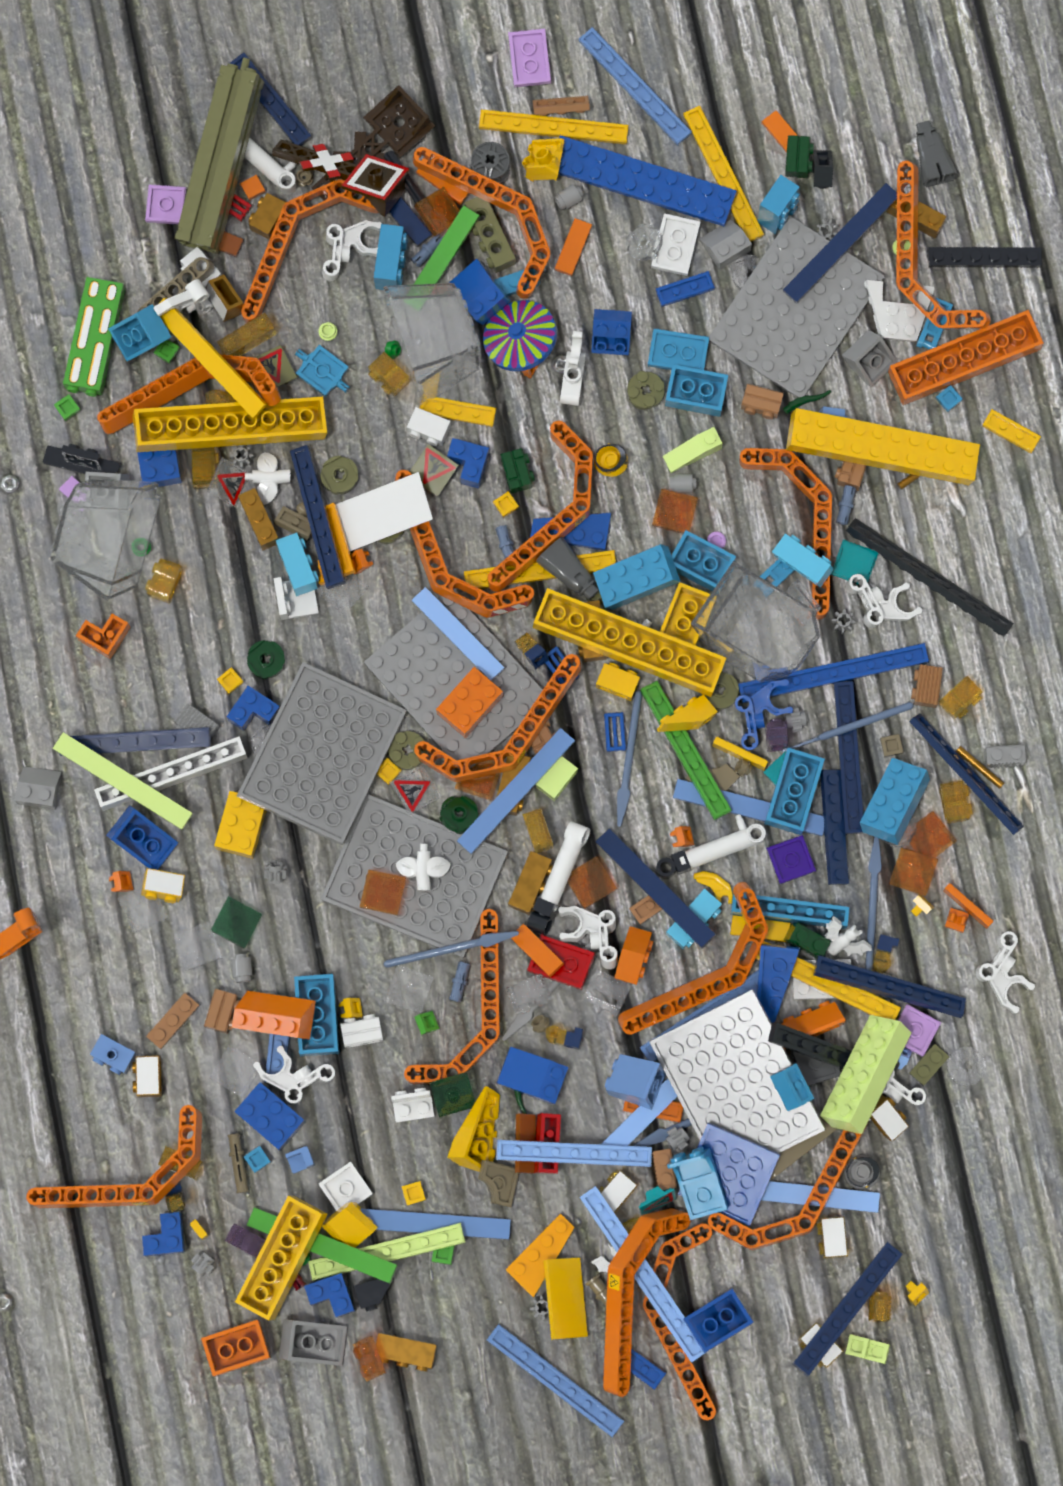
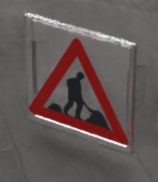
[207,457,249,508]
[390,765,442,815]

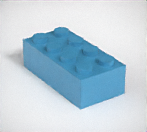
[593,544,680,610]
[764,747,825,835]
[860,758,930,845]
[294,974,339,1057]

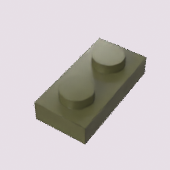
[909,1044,950,1086]

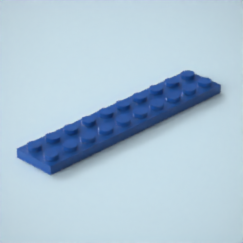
[558,135,737,227]

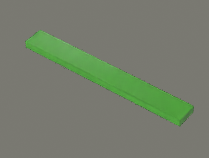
[640,681,732,820]
[246,1207,398,1284]

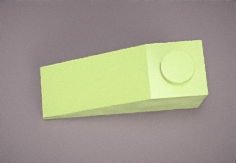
[663,427,723,473]

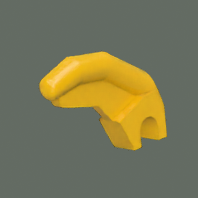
[693,871,733,905]

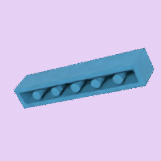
[730,893,850,929]

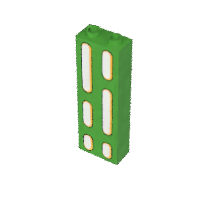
[63,277,125,397]

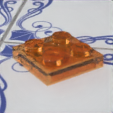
[414,187,460,237]
[652,489,698,534]
[455,760,500,801]
[903,811,956,865]
[889,847,938,896]
[567,856,617,910]
[360,869,406,916]
[353,1336,386,1382]

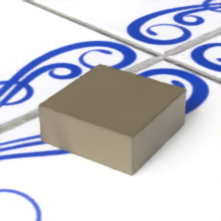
[880,734,903,758]

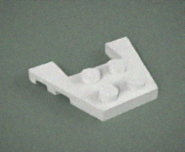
[864,280,934,342]

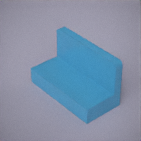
[770,1063,814,1111]

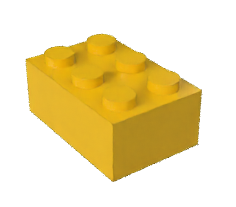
[660,582,715,646]
[214,791,267,859]

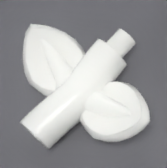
[245,452,290,505]
[396,844,451,891]

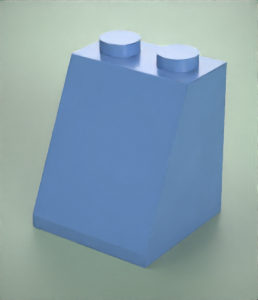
[605,1054,666,1110]

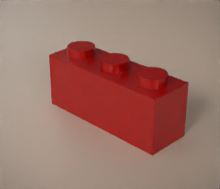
[534,1113,561,1174]

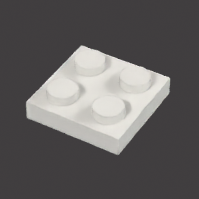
[319,1162,373,1211]

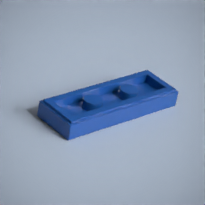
[655,271,715,307]
[630,1348,666,1390]

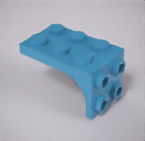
[667,1147,728,1220]

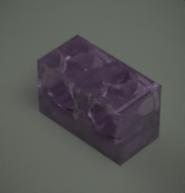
[765,719,788,752]
[225,1223,265,1258]

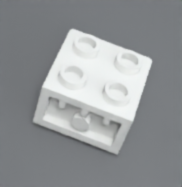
[273,577,319,620]
[391,1088,434,1123]

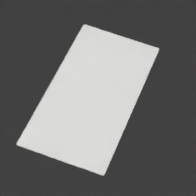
[336,472,433,551]

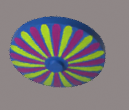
[483,300,557,372]

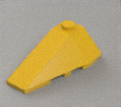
[447,1086,500,1172]

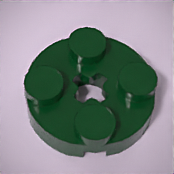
[247,640,285,680]
[439,796,478,834]

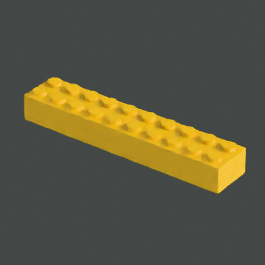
[133,396,327,453]
[786,408,980,485]
[533,588,726,697]

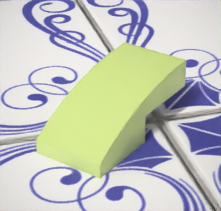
[845,1334,890,1364]

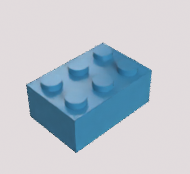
[757,175,800,234]
[374,224,408,292]
[108,304,171,361]
[665,364,728,417]
[671,530,736,594]

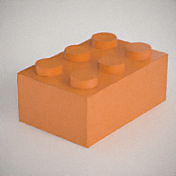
[436,667,504,738]
[201,1319,271,1377]

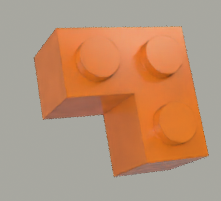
[76,613,131,660]
[614,926,653,985]

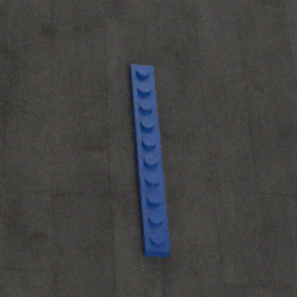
[738,643,929,704]

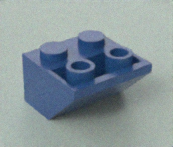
[591,309,632,355]

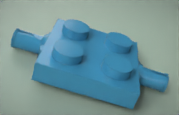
[295,345,350,397]

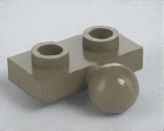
[274,502,312,541]

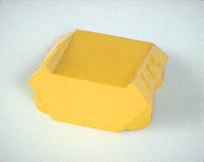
[522,138,564,182]
[322,1202,378,1248]

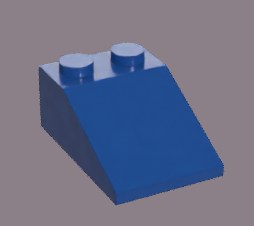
[449,258,511,325]
[106,805,179,870]
[497,1047,568,1104]
[683,1289,754,1353]

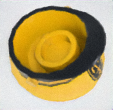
[593,443,628,477]

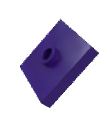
[766,835,816,885]

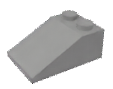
[279,1319,347,1366]

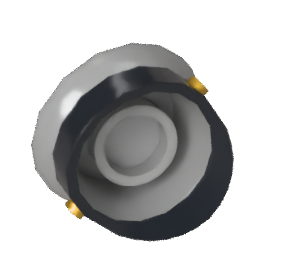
[844,1155,880,1189]

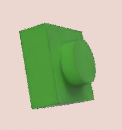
[153,340,180,364]
[54,394,81,421]
[414,1011,440,1035]
[431,1246,455,1265]

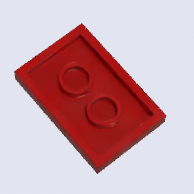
[527,935,596,990]

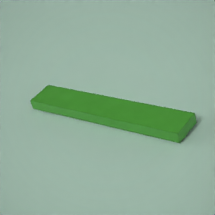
[403,205,480,311]

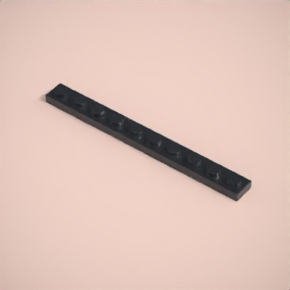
[846,518,1014,637]

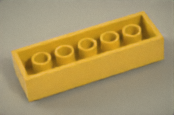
[235,1196,328,1321]

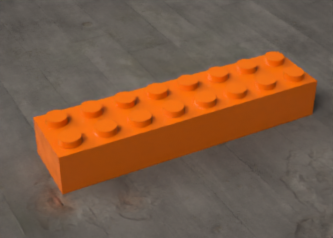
[888,310,1044,405]

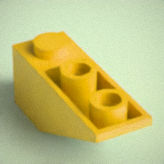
[657,694,718,732]

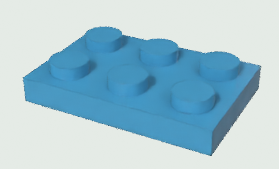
[648,329,709,370]

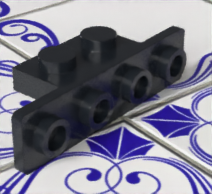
[43,444,120,474]

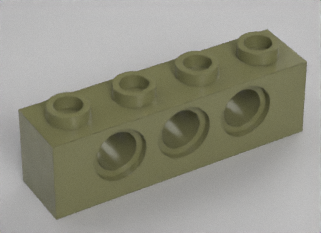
[464,197,516,273]

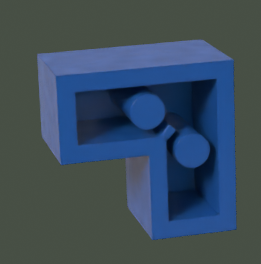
[447,438,489,489]
[226,686,280,731]
[142,1212,185,1257]
[304,1273,355,1318]

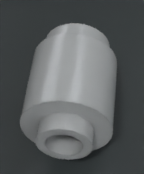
[554,184,583,210]
[670,474,696,493]
[231,954,253,983]

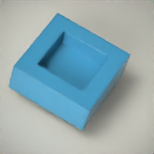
[935,385,963,412]
[244,1146,271,1173]

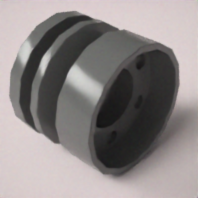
[471,142,510,189]

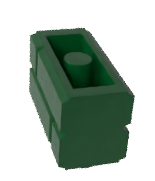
[785,135,814,178]
[500,448,535,494]
[784,923,831,959]

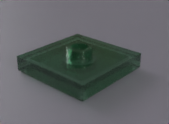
[210,896,262,949]
[430,1072,475,1117]

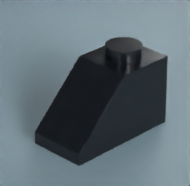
[813,150,833,189]
[354,1277,394,1312]

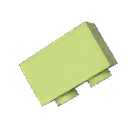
[536,756,578,802]

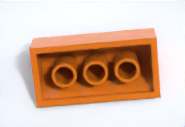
[232,991,316,1040]
[782,1001,845,1049]

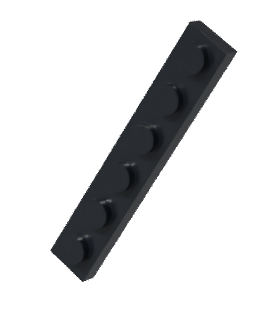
[928,247,1042,268]
[768,1022,852,1069]

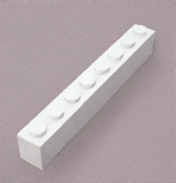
[94,736,248,811]

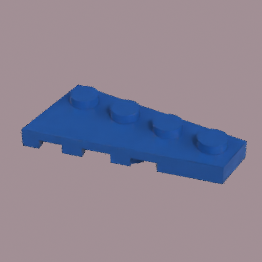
[530,513,611,551]
[757,944,800,1023]

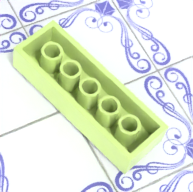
[820,1015,911,1134]

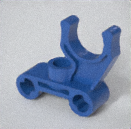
[735,678,793,750]

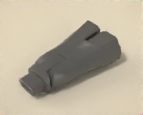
[916,120,958,187]
[536,537,599,600]

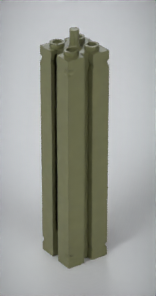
[175,58,264,254]

